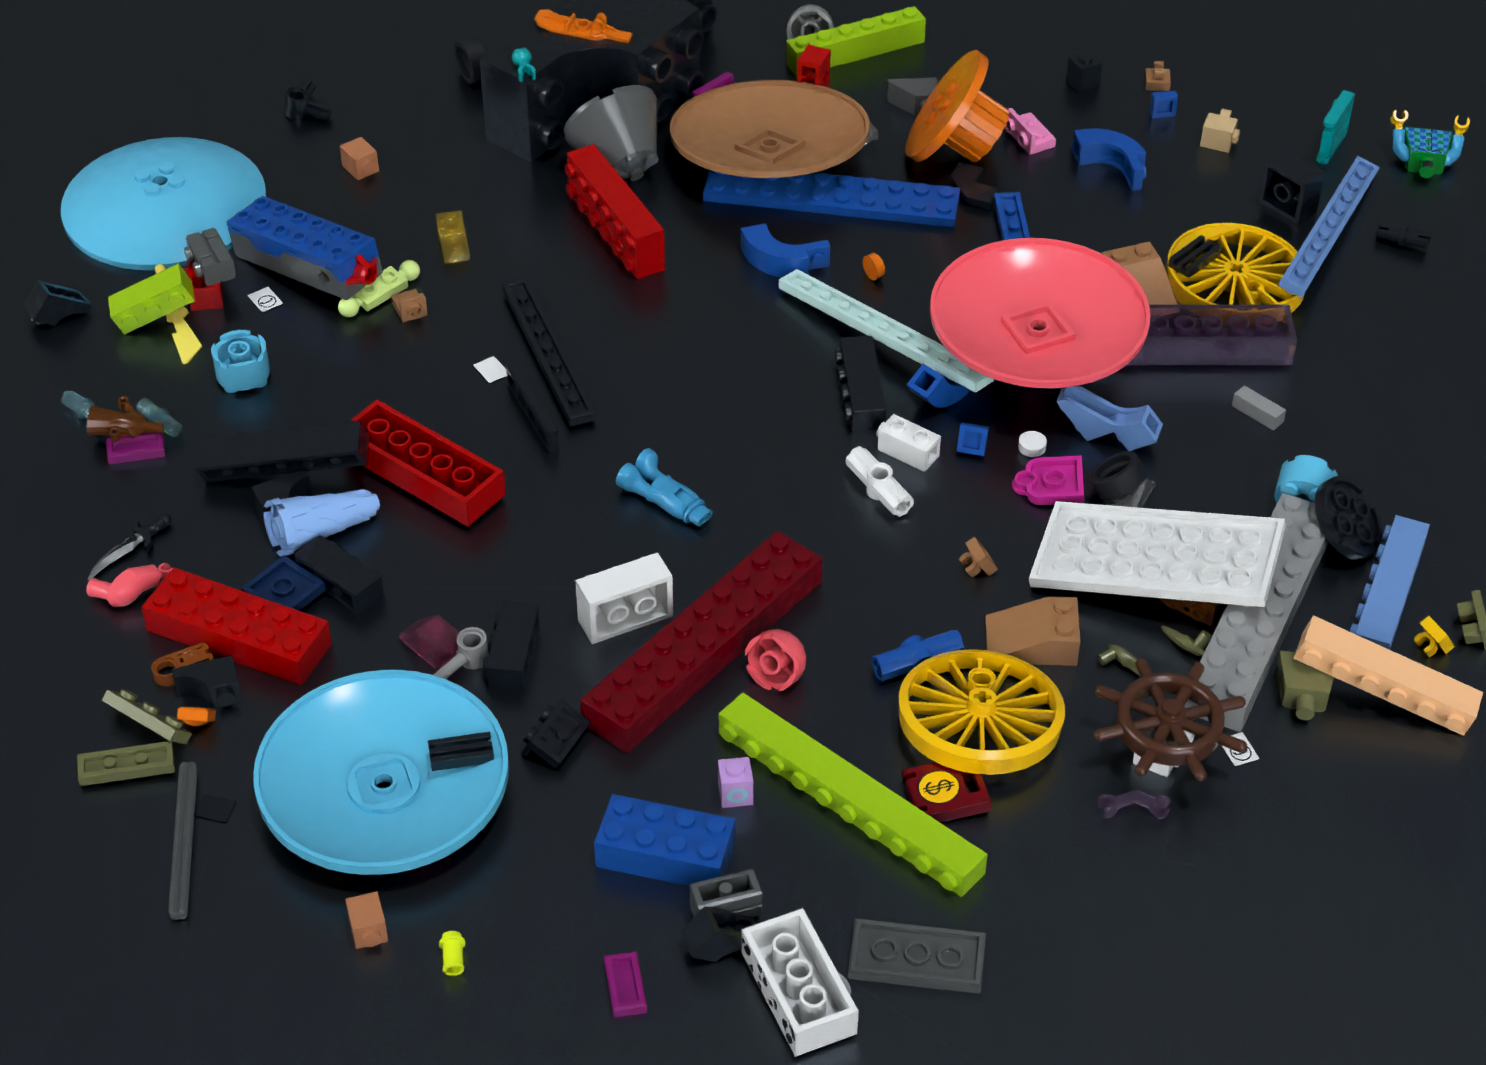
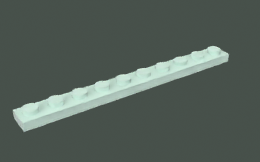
[779,269,994,393]

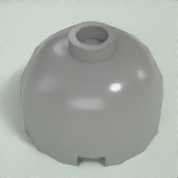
[787,4,834,40]

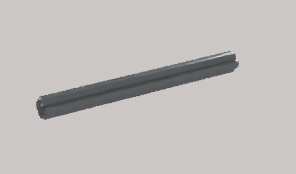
[168,761,197,920]

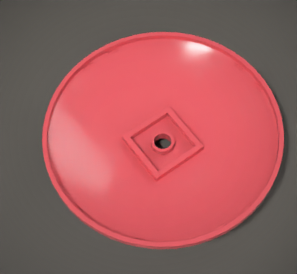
[930,238,1151,388]

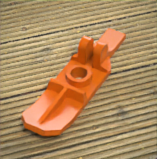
[534,9,633,43]

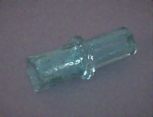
[61,391,96,419]
[136,398,182,437]

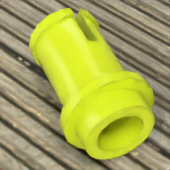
[439,931,465,976]

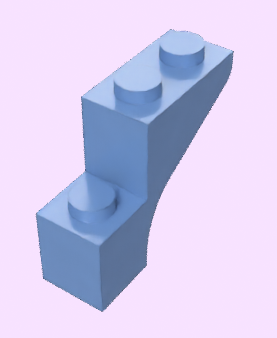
[1056,386,1163,451]

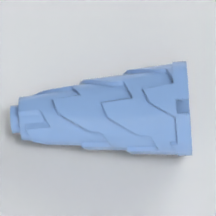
[263,489,380,556]

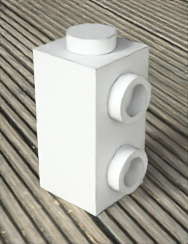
[876,414,941,472]

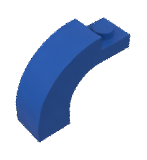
[1072,128,1146,191]
[741,223,830,278]
[907,363,971,408]

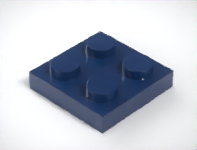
[241,555,326,611]

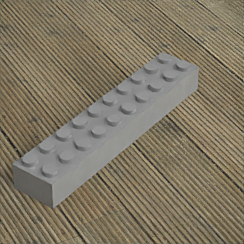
[1184,493,1329,732]

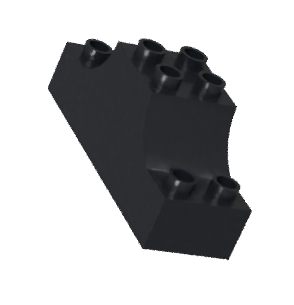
[480,0,717,162]

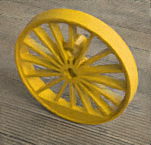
[1164,223,1305,326]
[899,649,1065,775]

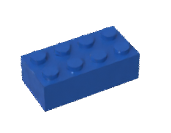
[594,794,736,886]

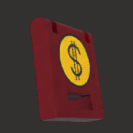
[901,762,991,822]

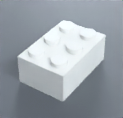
[576,552,673,644]

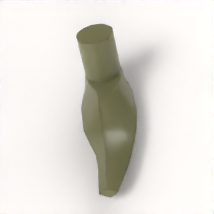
[1161,626,1212,657]
[1097,644,1140,675]

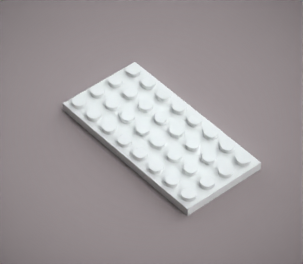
[1029,501,1286,607]

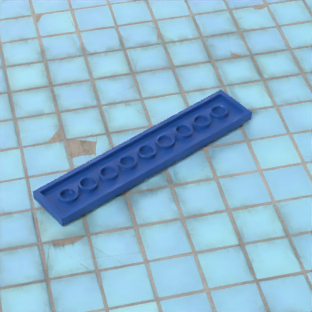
[703,170,960,227]

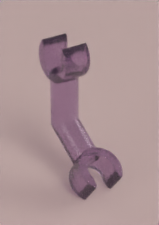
[1097,790,1171,819]

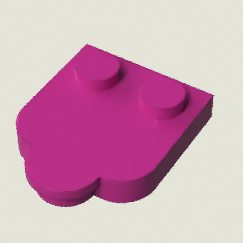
[1012,455,1084,505]

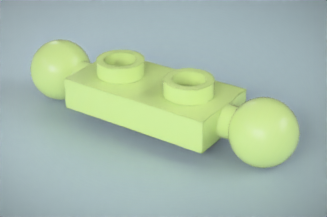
[338,260,420,317]

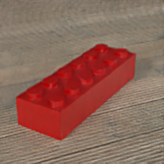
[565,144,665,280]
[350,400,506,527]
[142,567,332,686]

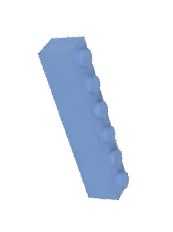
[1350,515,1430,650]

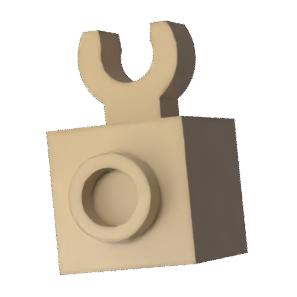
[1200,109,1240,153]

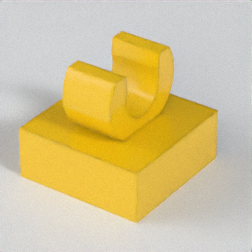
[1414,616,1455,657]

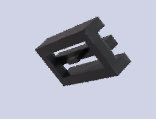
[1168,235,1222,278]
[428,732,494,771]

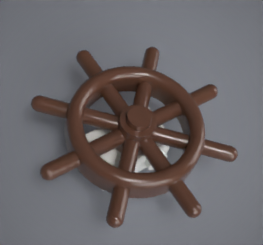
[1094,658,1247,781]

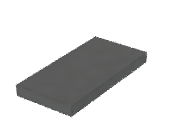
[848,918,986,994]

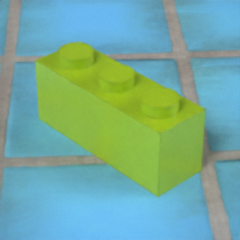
[108,263,195,335]

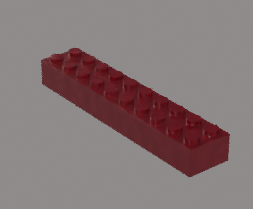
[580,531,823,754]

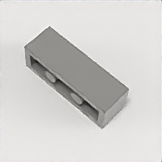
[1232,385,1286,431]

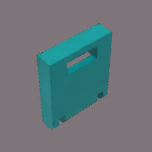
[1316,90,1355,164]

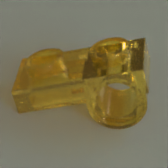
[436,210,470,264]

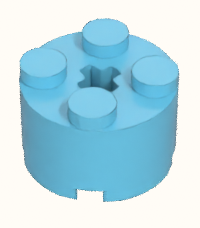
[211,330,270,393]
[1274,455,1338,503]

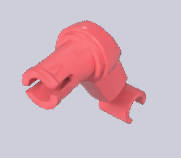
[86,563,173,607]

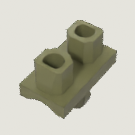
[1457,590,1486,650]

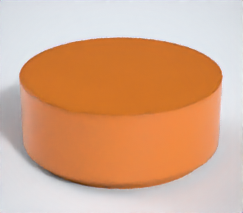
[862,253,885,280]

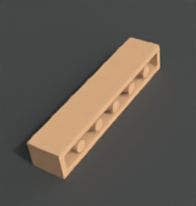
[1293,615,1483,736]

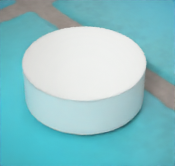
[1018,431,1047,457]

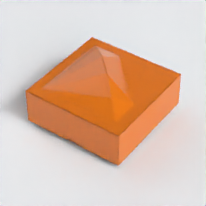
[177,707,216,726]

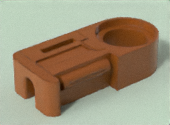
[151,642,214,686]

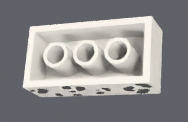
[742,908,859,1057]

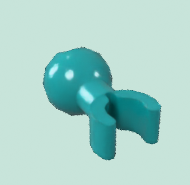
[512,47,536,82]

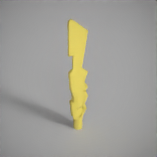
[154,264,202,364]

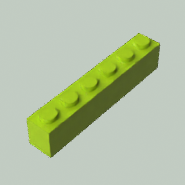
[786,6,926,77]

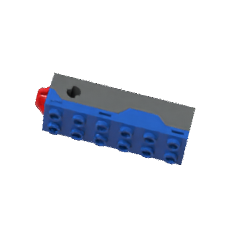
[226,196,383,300]

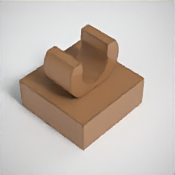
[1145,61,1171,91]
[959,536,998,577]

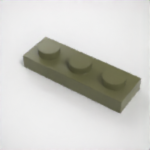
[102,688,192,744]
[77,741,175,786]

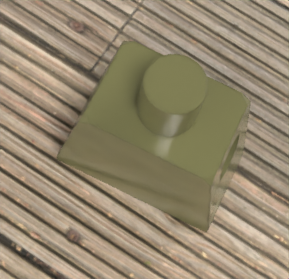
[1275,650,1334,720]

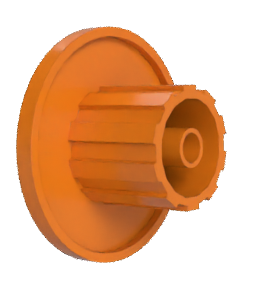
[905,50,1009,163]

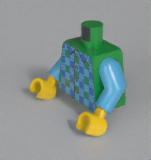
[1390,110,1470,178]

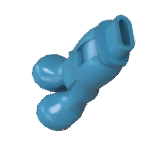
[616,448,713,527]

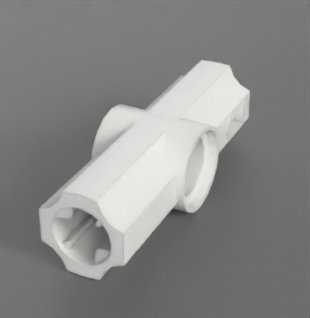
[846,446,914,517]

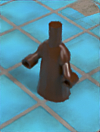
[87,396,164,442]

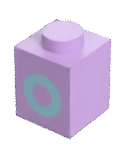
[718,757,753,808]

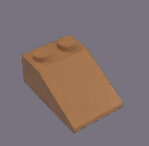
[1101,242,1180,321]
[985,597,1080,666]

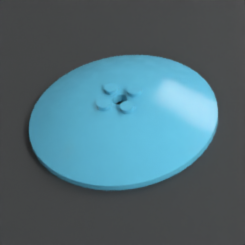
[61,137,267,270]

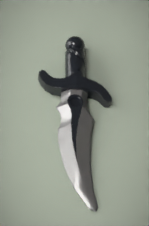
[87,514,172,580]

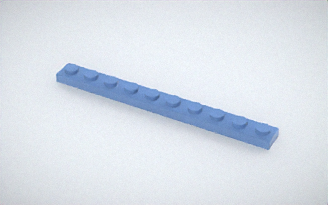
[1278,156,1380,298]

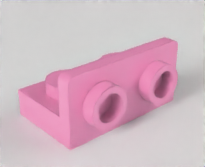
[1005,108,1056,155]

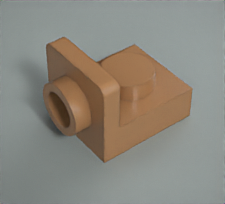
[391,289,428,323]

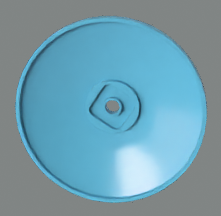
[253,670,509,875]

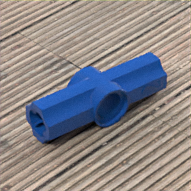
[872,630,964,681]

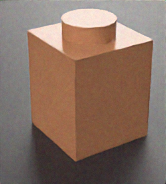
[340,137,379,180]
[345,891,388,949]

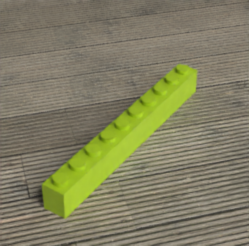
[719,693,988,897]

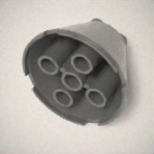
[563,85,659,181]

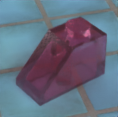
[398,615,458,670]

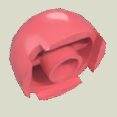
[745,629,806,691]

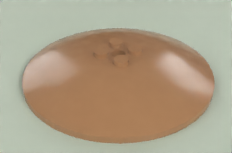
[670,80,870,178]

